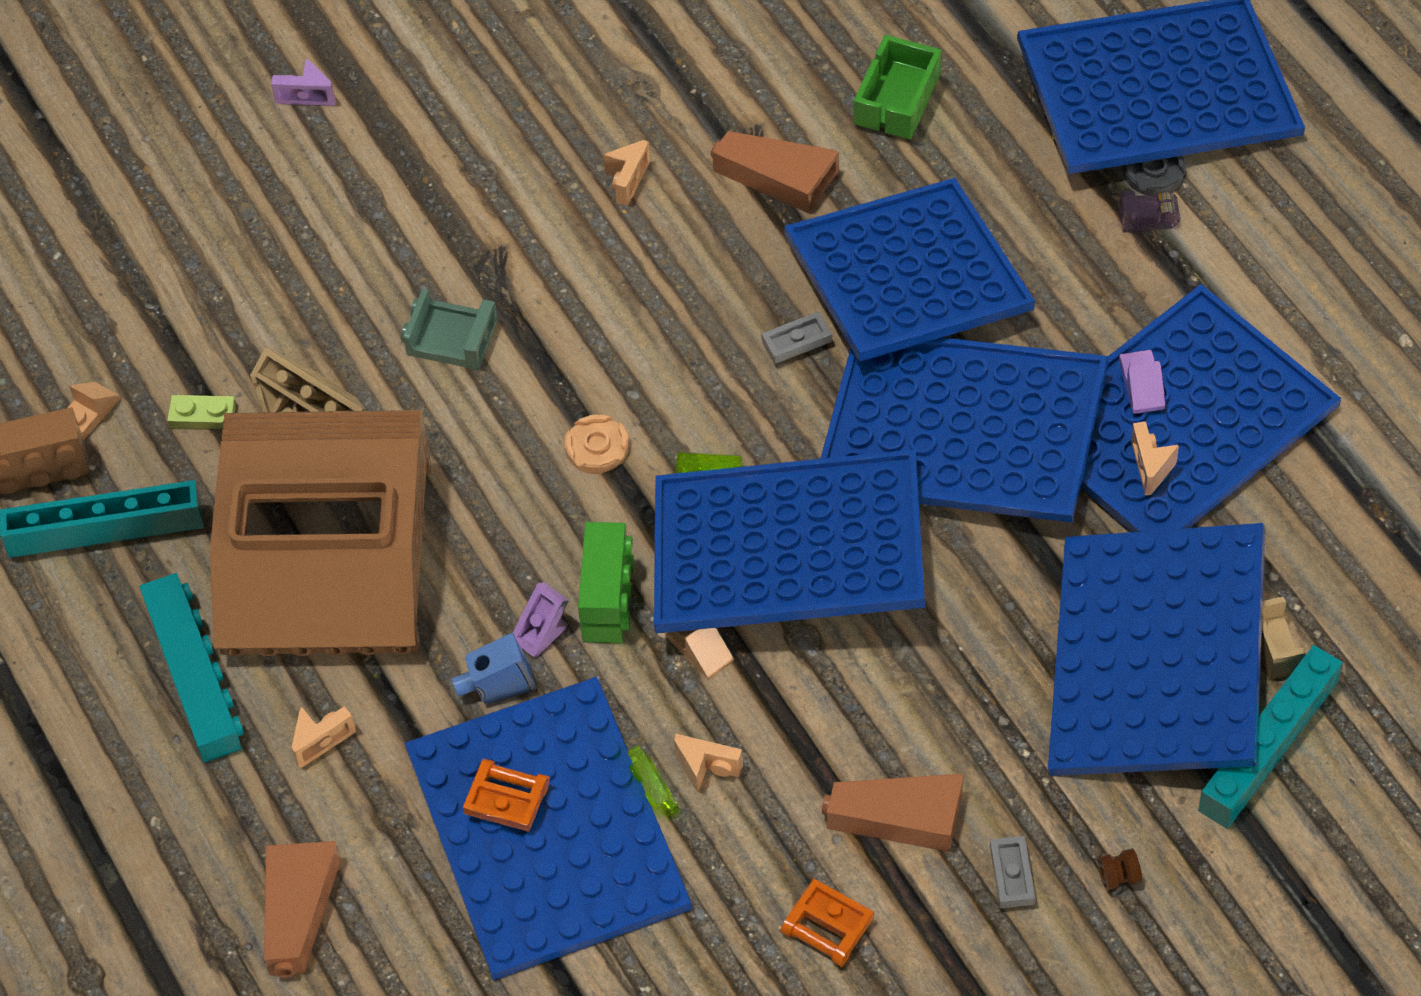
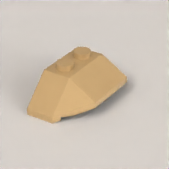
[250,347,365,412]

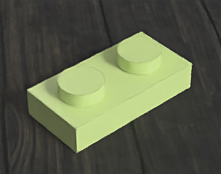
[167,395,237,430]

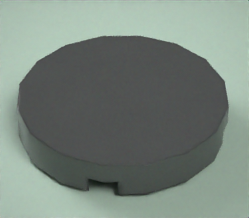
[1123,156,1186,196]

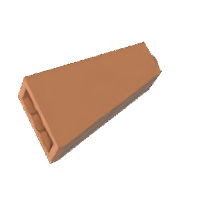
[711,131,839,214]
[822,774,964,852]
[264,841,340,977]

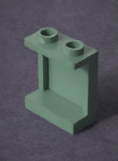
[401,289,498,370]

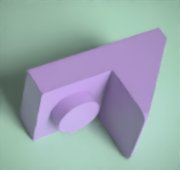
[271,59,335,106]
[1119,350,1165,414]
[513,582,569,657]

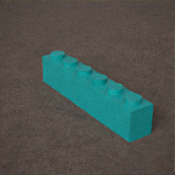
[0,480,204,558]
[139,572,244,763]
[1198,645,1343,829]

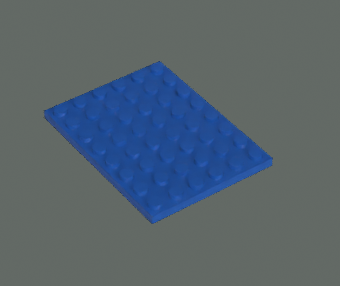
[1017,0,1305,174]
[1080,284,1341,532]
[820,337,1108,523]
[654,449,926,633]
[1048,523,1265,776]
[405,677,692,981]

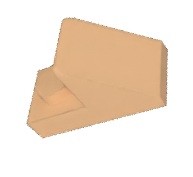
[603,140,650,206]
[68,382,121,440]
[1131,421,1179,495]
[665,628,734,679]
[291,706,356,769]
[674,734,743,792]

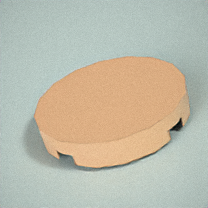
[565,415,629,474]

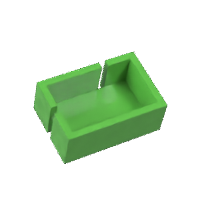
[853,34,942,140]
[578,522,635,643]

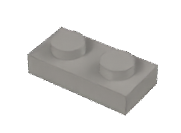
[761,311,832,364]
[990,836,1035,908]

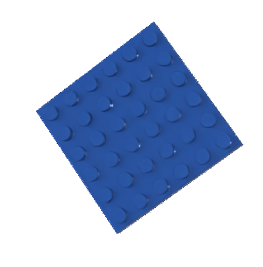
[784,178,1035,362]

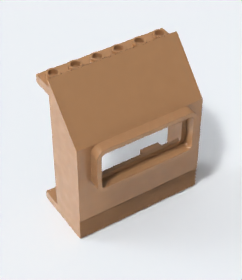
[210,410,431,657]

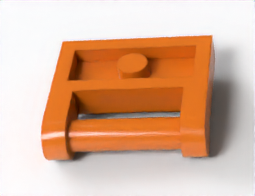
[463,759,550,832]
[780,879,874,967]

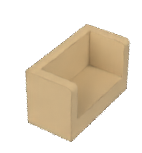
[1261,597,1306,680]

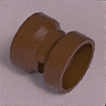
[1097,848,1142,891]

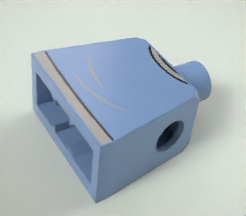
[452,633,537,704]

